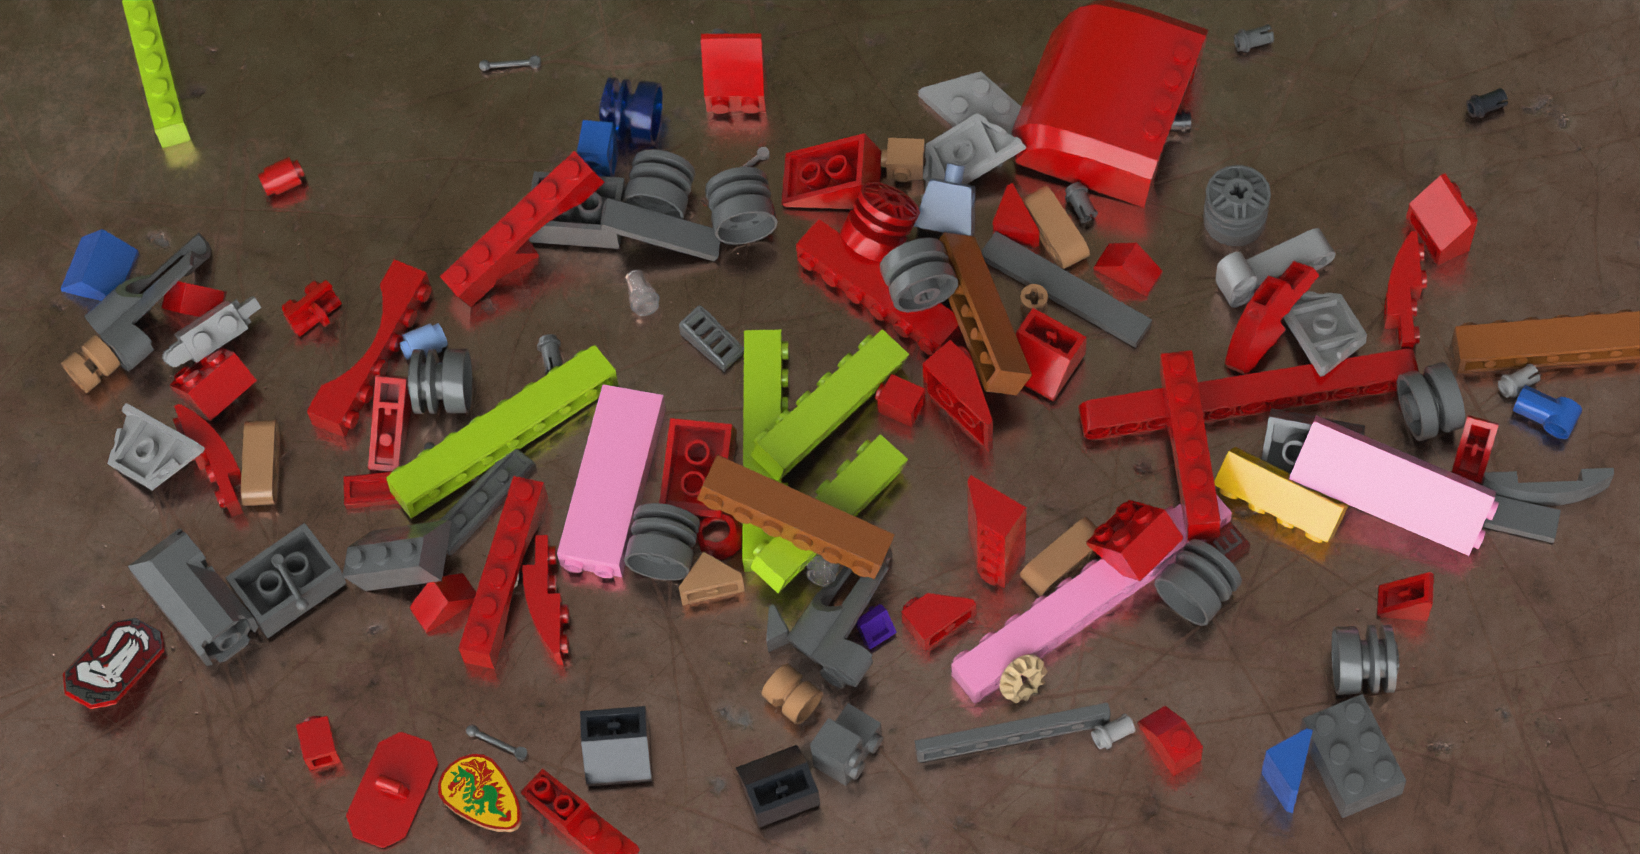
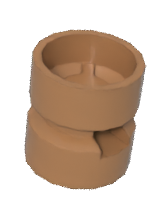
[61,335,121,393]
[761,663,823,725]

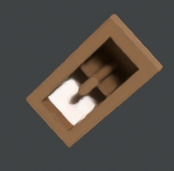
[679,552,745,605]

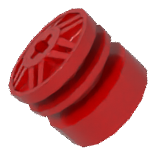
[840,182,920,262]

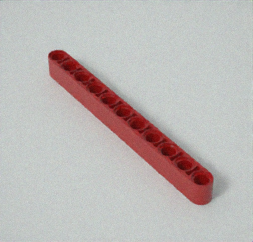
[1078,349,1419,440]

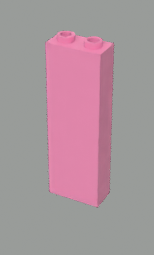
[557,384,666,578]
[1289,415,1499,556]

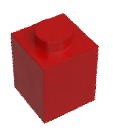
[875,374,926,427]
[296,715,341,771]

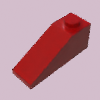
[368,375,412,472]

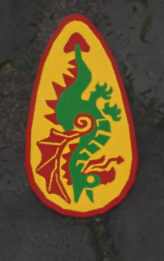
[438,754,522,832]

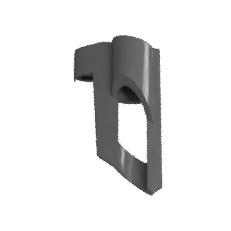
[84,233,211,371]
[786,547,893,689]

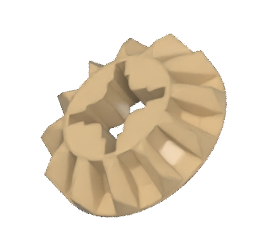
[1000,654,1048,703]

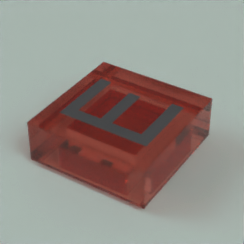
[1205,521,1251,562]

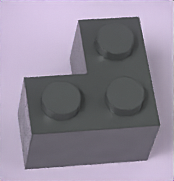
[810,703,883,786]

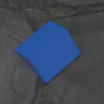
[61,229,139,301]
[1261,728,1313,813]

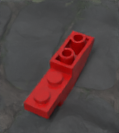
[1384,231,1427,350]
[1224,261,1319,375]
[173,404,244,517]
[522,535,570,665]
[520,768,640,854]

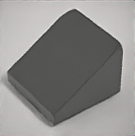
[766,604,790,652]

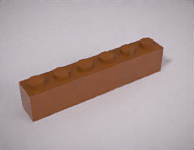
[939,232,1032,395]
[1451,309,1640,374]
[697,455,895,579]

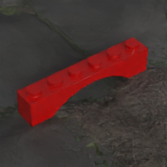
[440,150,605,307]
[307,259,432,438]
[458,476,548,669]

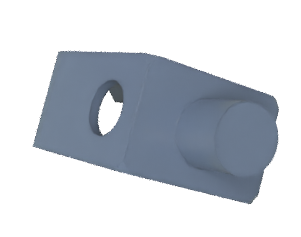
[914,163,975,236]

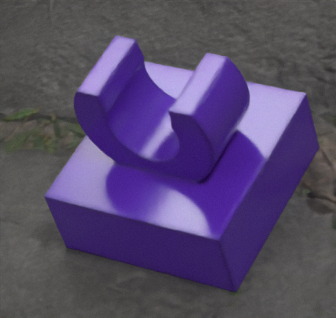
[856,604,897,650]

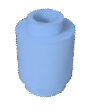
[399,323,448,360]

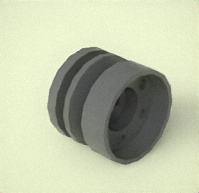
[622,149,695,219]
[1203,165,1271,247]
[705,167,778,245]
[408,348,472,414]
[624,503,700,581]
[1154,539,1242,626]
[1331,624,1399,695]

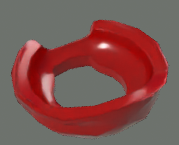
[697,511,743,559]

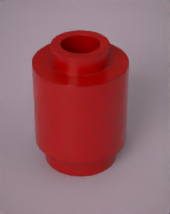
[258,156,305,196]

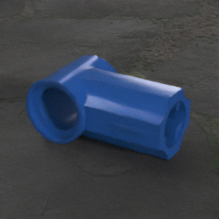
[1513,385,1582,439]

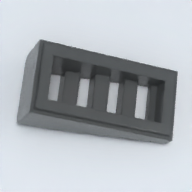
[679,305,744,372]

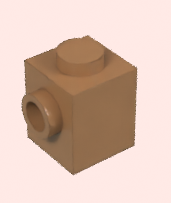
[881,138,925,182]

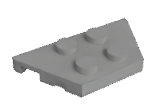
[919,71,1021,168]
[921,113,1027,201]
[1283,291,1367,377]
[107,403,205,490]

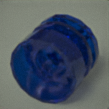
[599,77,663,145]

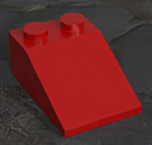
[701,33,767,114]
[781,133,882,209]
[923,340,993,452]
[659,418,737,519]

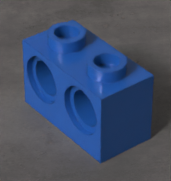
[577,120,619,177]

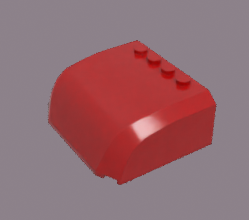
[1011,0,1209,208]

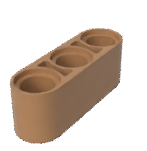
[1021,185,1090,269]
[241,420,280,506]
[1020,517,1098,597]

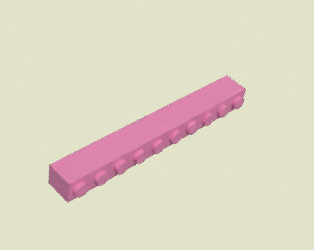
[951,496,1232,705]

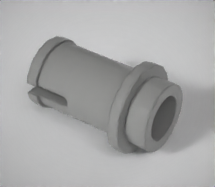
[1498,363,1540,398]
[1091,713,1136,749]

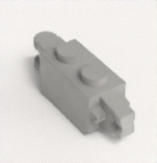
[162,296,261,368]

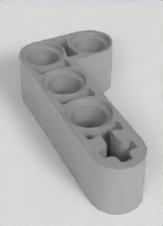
[1215,228,1336,308]

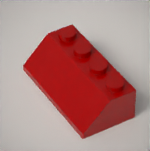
[967,475,1026,588]

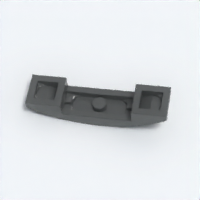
[1481,468,1614,506]

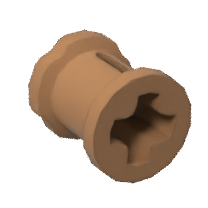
[1020,284,1048,318]

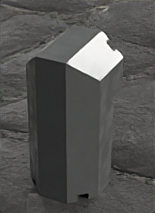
[128,528,258,666]

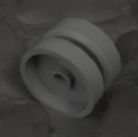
[880,238,958,312]
[1397,362,1465,441]

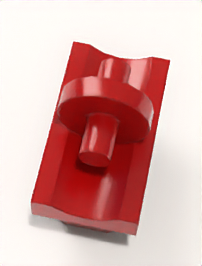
[282,280,342,337]

